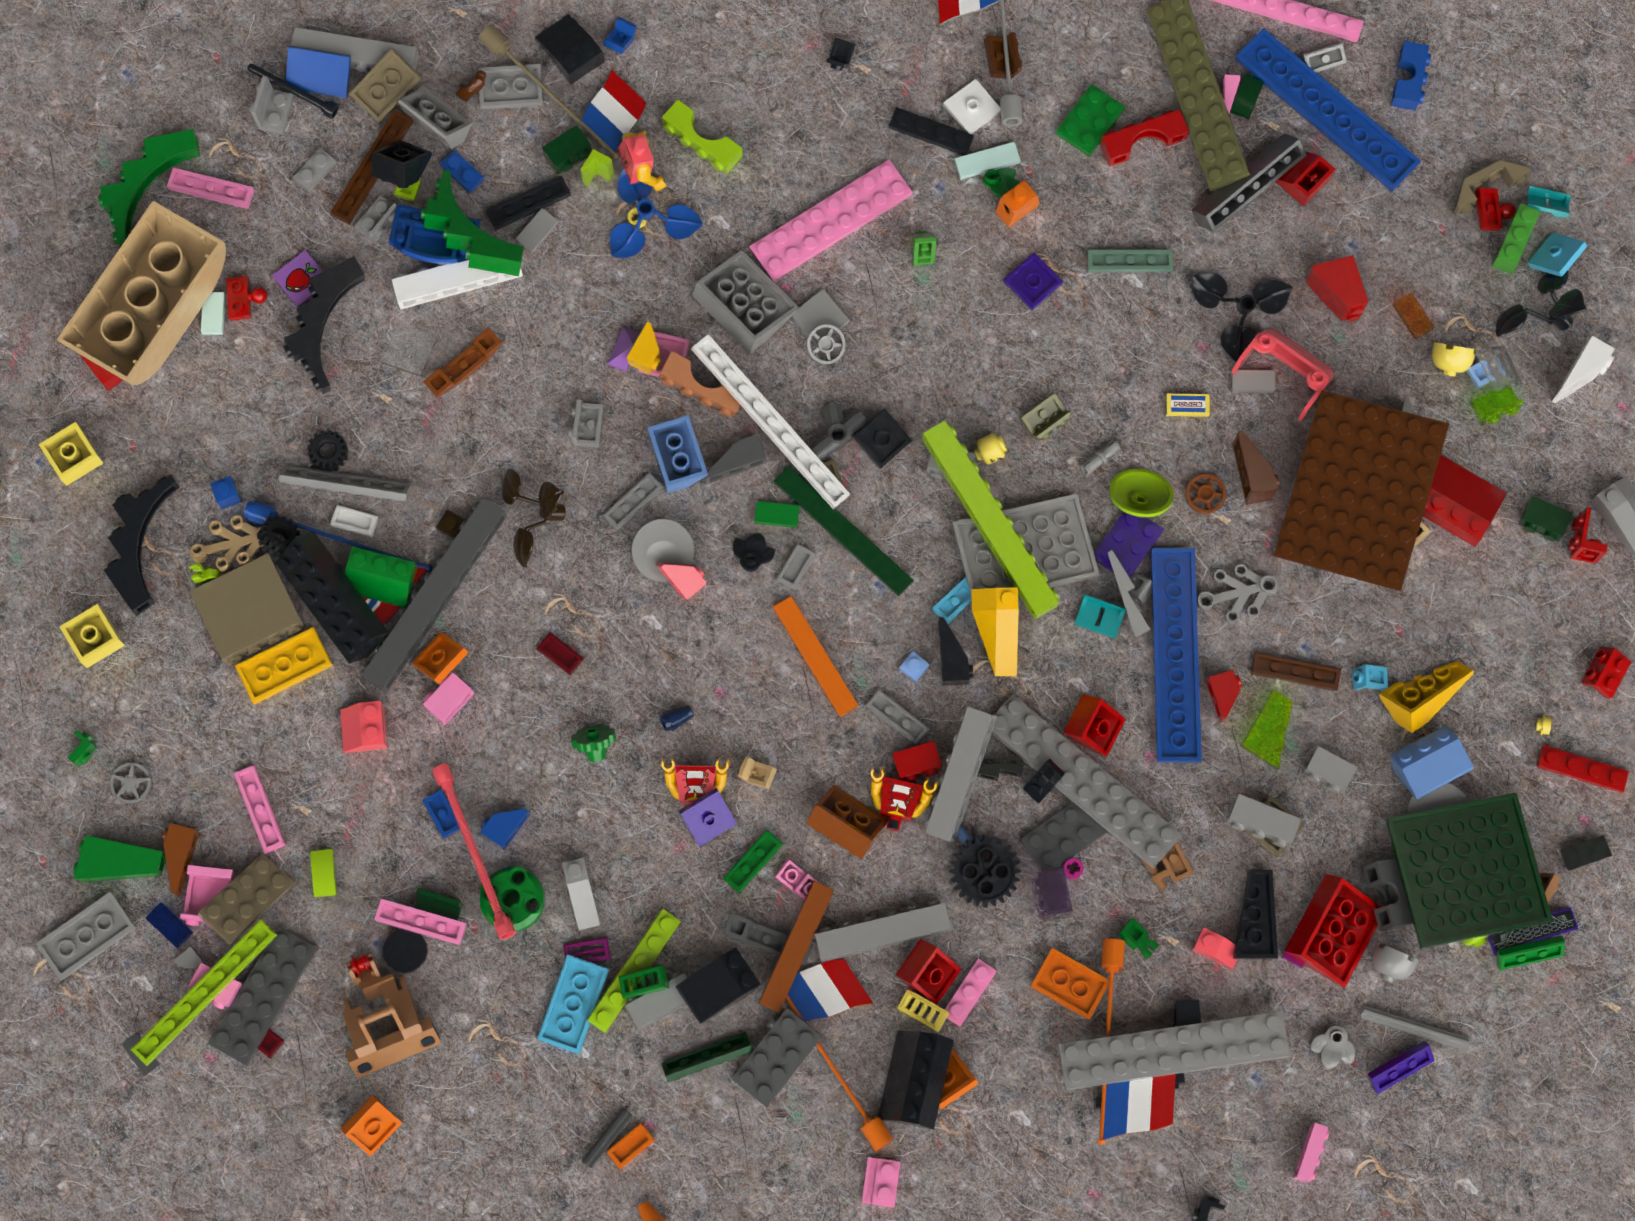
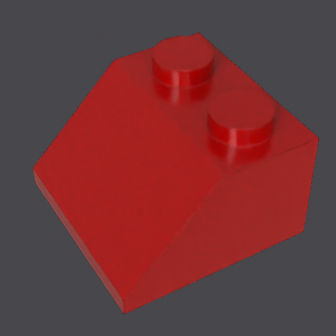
[1063,694,1126,757]
[895,939,962,1005]

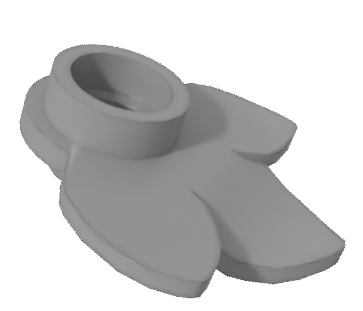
[1310,1025,1355,1069]

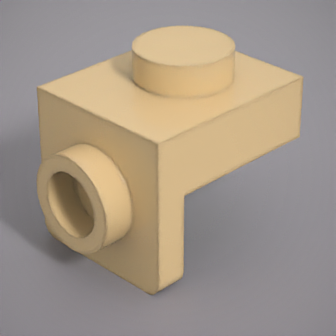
[738,757,777,790]

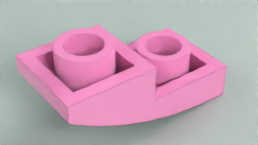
[774,859,819,900]

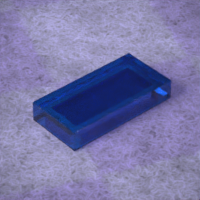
[146,902,194,949]

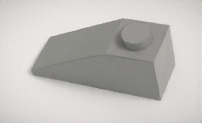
[562,857,601,931]

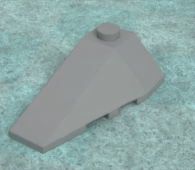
[1591,477,1635,558]

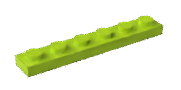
[586,909,681,1033]

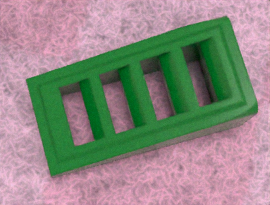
[619,965,670,999]

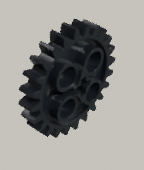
[948,835,1021,908]

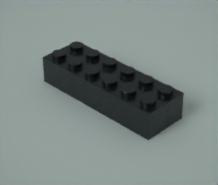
[275,531,388,664]

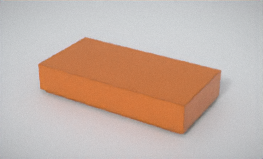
[606,1123,656,1170]

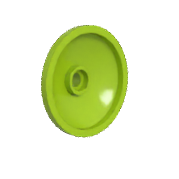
[1109,469,1174,517]

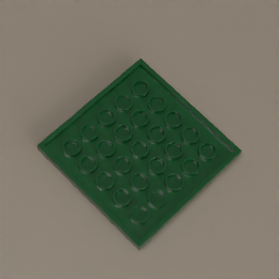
[1386,793,1553,949]

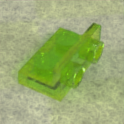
[1470,384,1524,425]

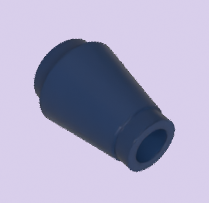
[659,705,694,732]

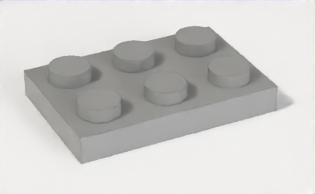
[478,64,543,110]

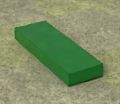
[723,830,783,894]
[1497,936,1565,971]

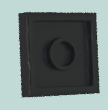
[852,408,912,469]

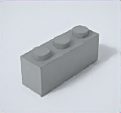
[1227,794,1301,848]
[625,972,687,1031]

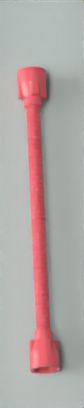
[432,764,516,940]

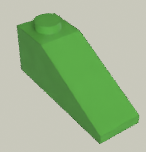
[911,231,936,265]

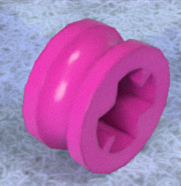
[1063,858,1084,879]

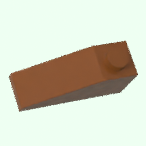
[162,823,200,897]

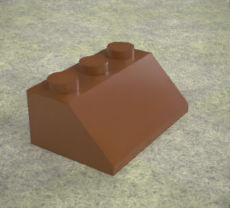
[806,784,888,860]

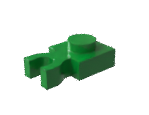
[1118,918,1159,959]

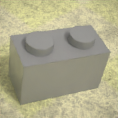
[1303,746,1358,794]

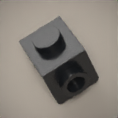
[826,38,856,71]
[1191,1196,1225,1221]

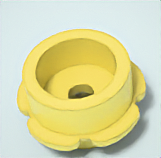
[1536,714,1552,736]

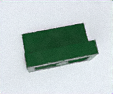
[414,888,463,921]

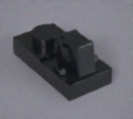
[1023,758,1065,804]

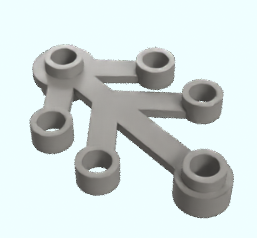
[1197,564,1279,624]

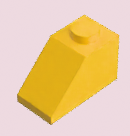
[627,321,662,375]

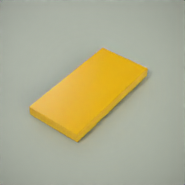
[234,626,333,705]

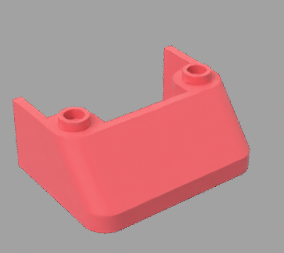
[1231,327,1334,421]

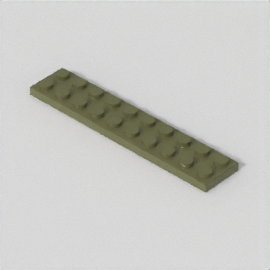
[1146,0,1251,192]

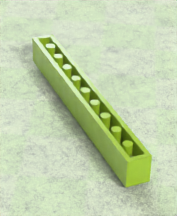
[922,421,1059,620]

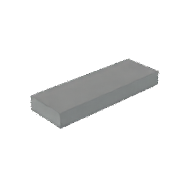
[603,472,665,532]
[865,689,930,746]

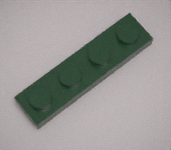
[661,1032,753,1083]

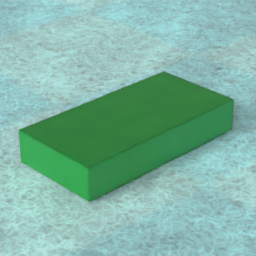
[754,501,800,528]

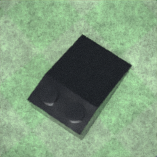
[535,14,605,84]
[676,947,761,1024]

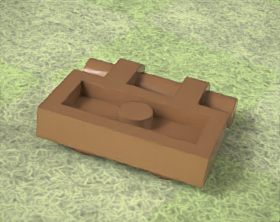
[1141,842,1194,891]

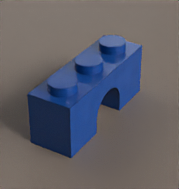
[1391,41,1431,111]

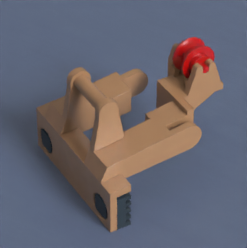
[342,951,441,1078]

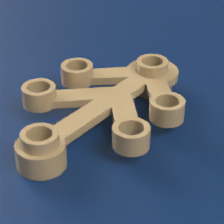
[190,515,273,572]

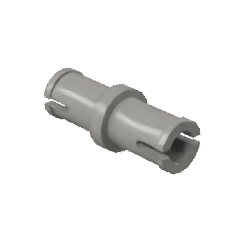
[1080,439,1121,476]

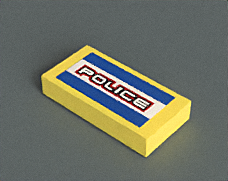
[1166,393,1210,417]

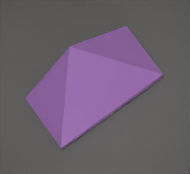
[607,326,641,372]

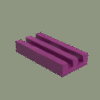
[563,937,611,963]

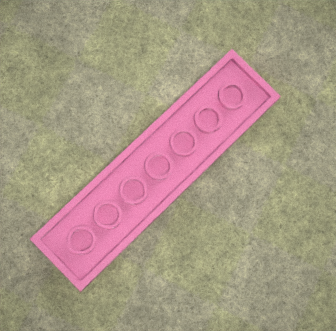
[749,160,912,282]

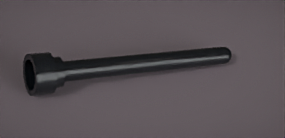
[247,64,339,119]

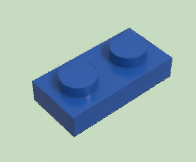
[440,150,485,194]
[422,790,460,839]

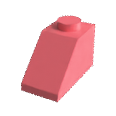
[656,562,707,600]
[1192,927,1237,970]

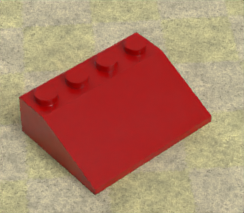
[1423,455,1507,547]
[1284,874,1381,988]

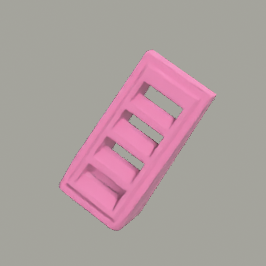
[1221,74,1240,113]

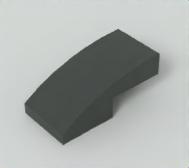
[977,763,1024,781]
[1560,835,1613,871]

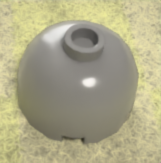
[1372,942,1419,983]

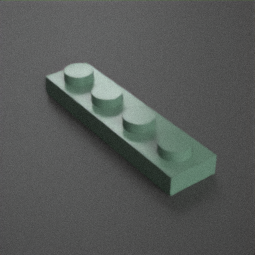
[1087,249,1173,273]

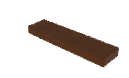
[1251,652,1341,691]

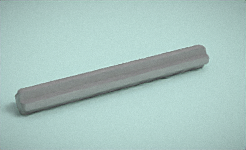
[1360,1006,1470,1051]

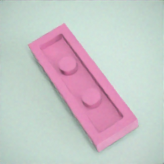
[944,958,997,1028]

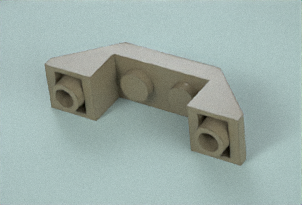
[1453,160,1532,216]

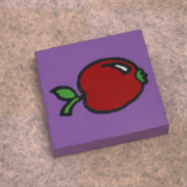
[272,250,323,307]

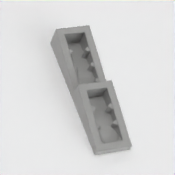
[1108,550,1151,638]

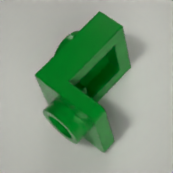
[68,730,97,767]

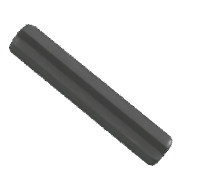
[582,1108,632,1168]

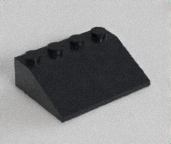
[878,1031,954,1130]

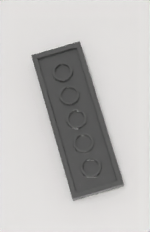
[207,926,317,1066]

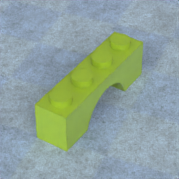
[662,99,743,174]

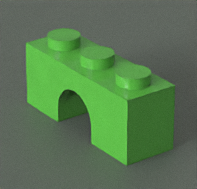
[1492,203,1541,275]

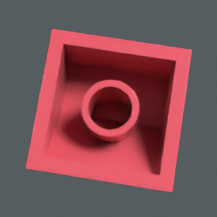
[340,700,388,753]

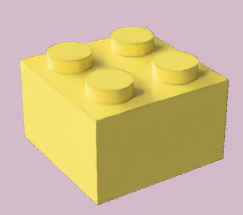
[39,422,103,486]
[59,604,125,668]

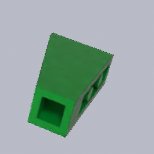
[73,835,166,882]

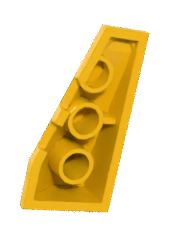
[971,587,1018,676]
[1379,661,1474,733]

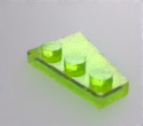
[1240,690,1293,770]

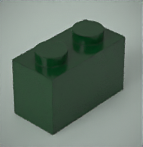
[542,125,592,174]
[1518,496,1573,542]

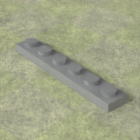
[279,465,411,502]

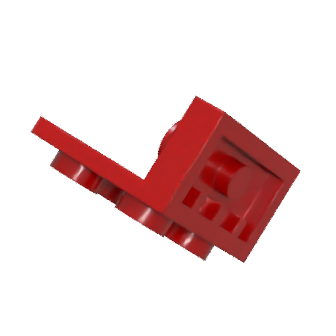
[1568,507,1608,564]

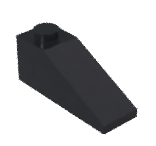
[938,617,973,686]

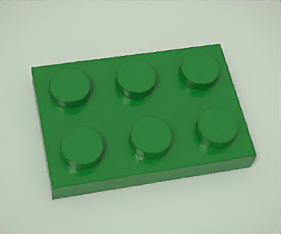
[1055,84,1126,157]

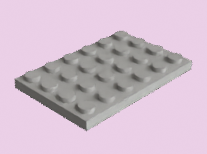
[952,494,1100,595]

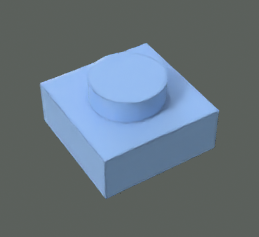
[1466,359,1497,389]
[899,651,930,683]

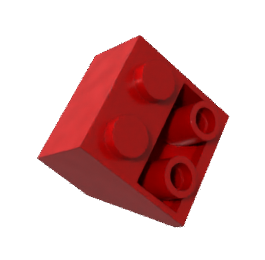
[1275,151,1336,207]

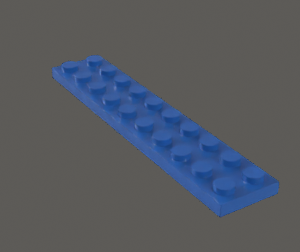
[1235,28,1421,192]
[1151,548,1202,763]

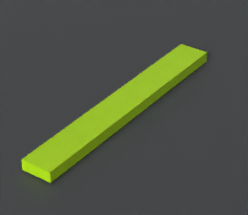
[130,919,277,1066]

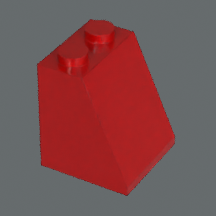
[1306,255,1369,322]

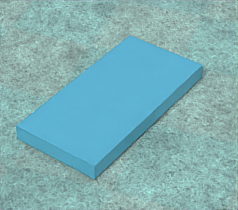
[537,954,610,1054]

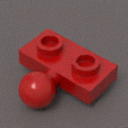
[1475,187,1516,231]
[226,276,268,321]

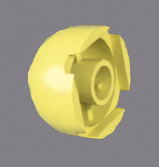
[1432,342,1476,377]

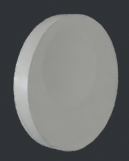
[631,519,694,582]
[1406,783,1469,814]

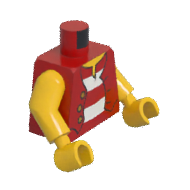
[871,766,938,831]

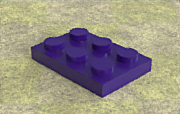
[1094,512,1164,578]

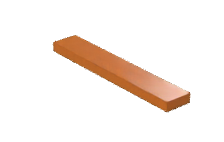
[773,596,858,718]

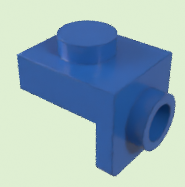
[604,17,636,54]

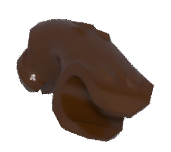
[456,70,486,101]

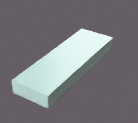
[954,142,1021,180]

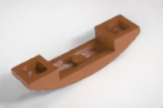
[423,327,502,397]

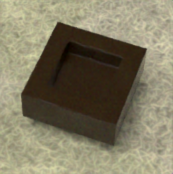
[436,510,465,538]

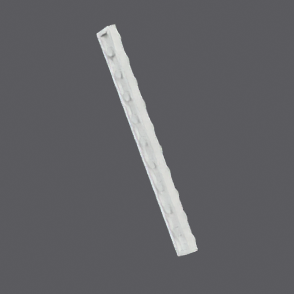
[691,334,850,509]

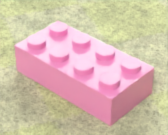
[1293,1123,1329,1183]

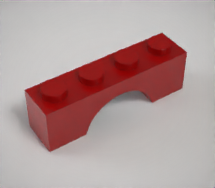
[1100,109,1189,167]

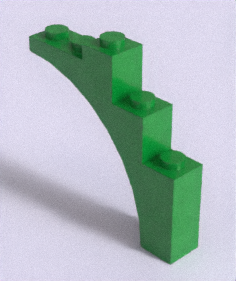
[98,129,200,247]
[421,170,524,276]

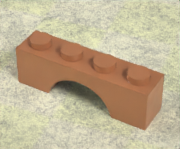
[658,351,740,418]

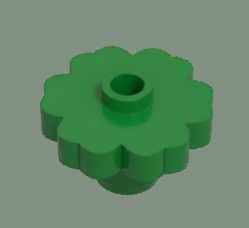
[571,725,616,762]

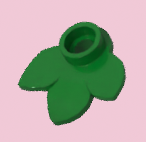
[982,168,1020,197]

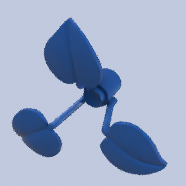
[610,168,703,258]

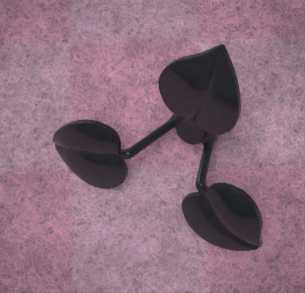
[1496,270,1587,338]
[1191,273,1293,362]

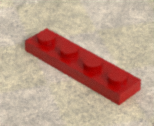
[1536,745,1629,793]

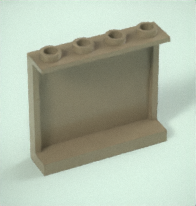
[189,553,305,664]

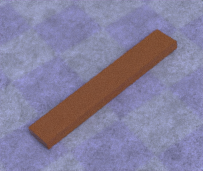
[758,881,834,1013]

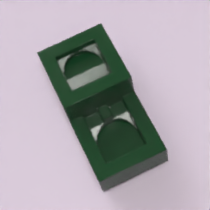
[1230,74,1264,120]

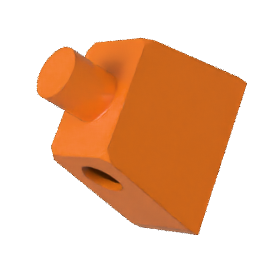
[995,180,1040,228]

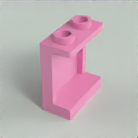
[180,865,236,928]

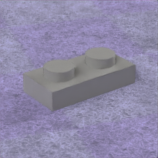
[292,148,337,193]

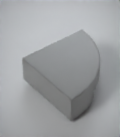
[173,946,205,969]

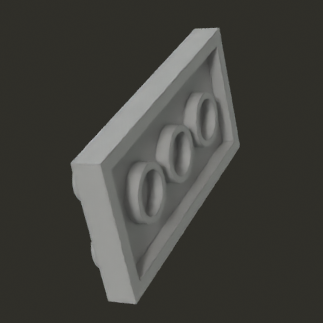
[36,891,136,981]

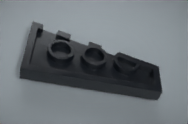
[1233,869,1278,959]

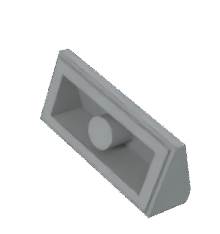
[1300,42,1347,72]

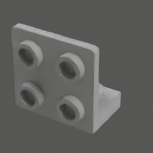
[250,75,295,135]

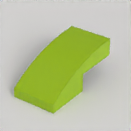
[310,848,337,898]

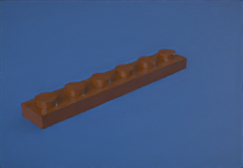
[330,110,413,225]

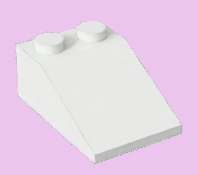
[1552,336,1615,404]

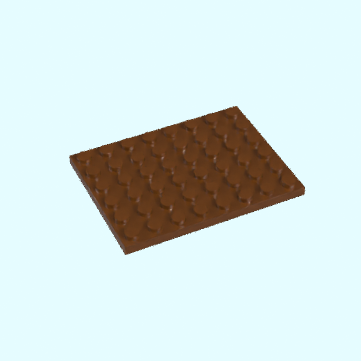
[1274,390,1449,592]

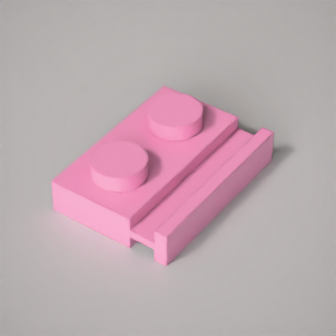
[862,1157,900,1208]

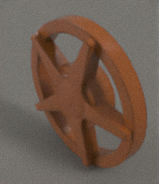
[1186,474,1226,514]

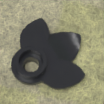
[733,533,775,572]

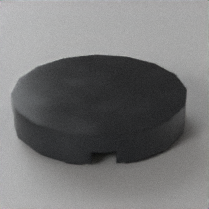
[383,929,428,974]

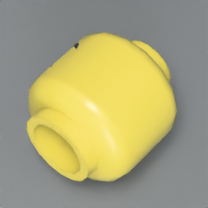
[974,433,1008,465]

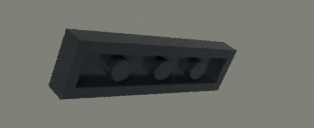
[889,107,974,156]
[486,175,571,231]

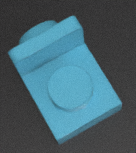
[1352,664,1388,690]

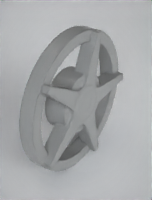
[806,324,846,364]
[110,763,152,804]

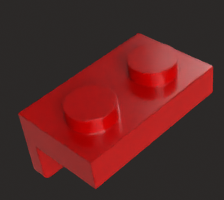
[1581,647,1631,699]

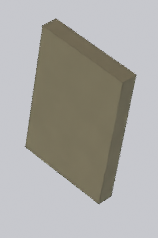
[349,48,422,123]

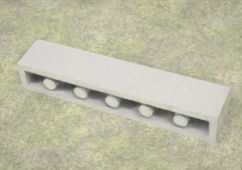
[392,260,523,309]

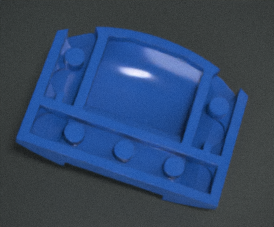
[388,204,481,264]

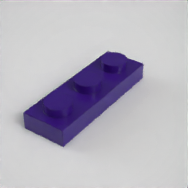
[1367,1040,1435,1094]

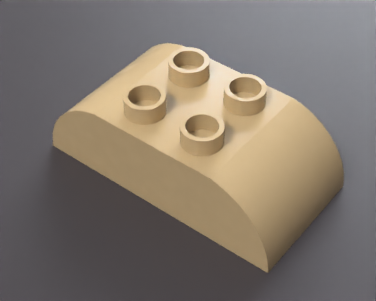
[57,201,226,385]

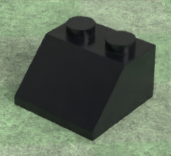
[372,140,432,188]

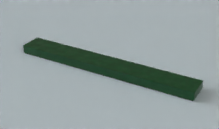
[774,466,914,597]

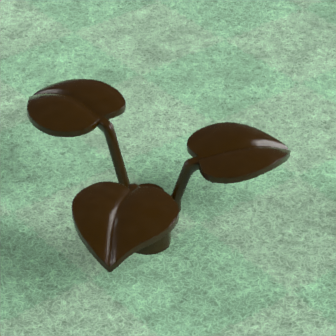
[502,469,566,568]

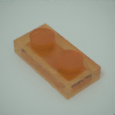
[1393,293,1435,340]

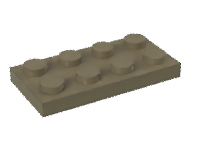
[198,853,294,945]

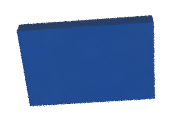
[286,46,351,98]

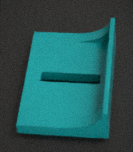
[1526,185,1571,218]
[1074,595,1126,639]

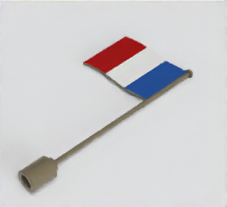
[478,24,646,160]

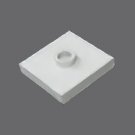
[943,79,1001,134]

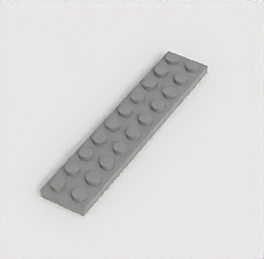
[992,694,1182,869]
[1058,1011,1291,1090]

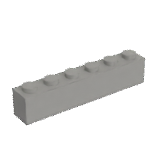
[291,27,419,72]
[925,707,997,842]
[815,901,952,963]

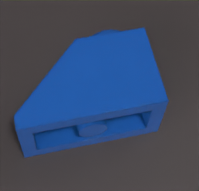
[480,809,530,850]

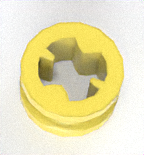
[628,208,647,229]

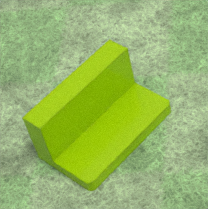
[581,149,615,187]

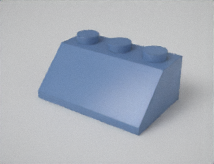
[647,415,708,494]
[1390,725,1474,800]

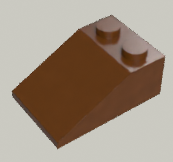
[1233,431,1280,505]

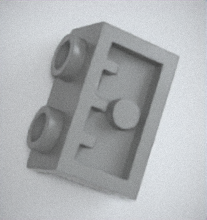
[354,195,397,244]

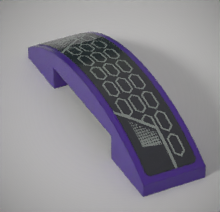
[1487,907,1579,956]

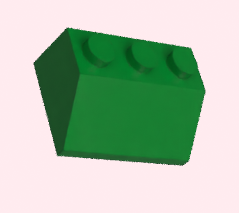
[345,546,418,608]

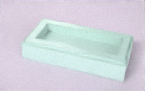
[201,292,226,335]

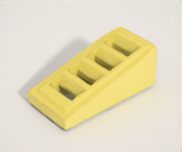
[897,989,949,1033]

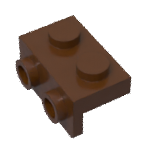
[984,32,1022,79]

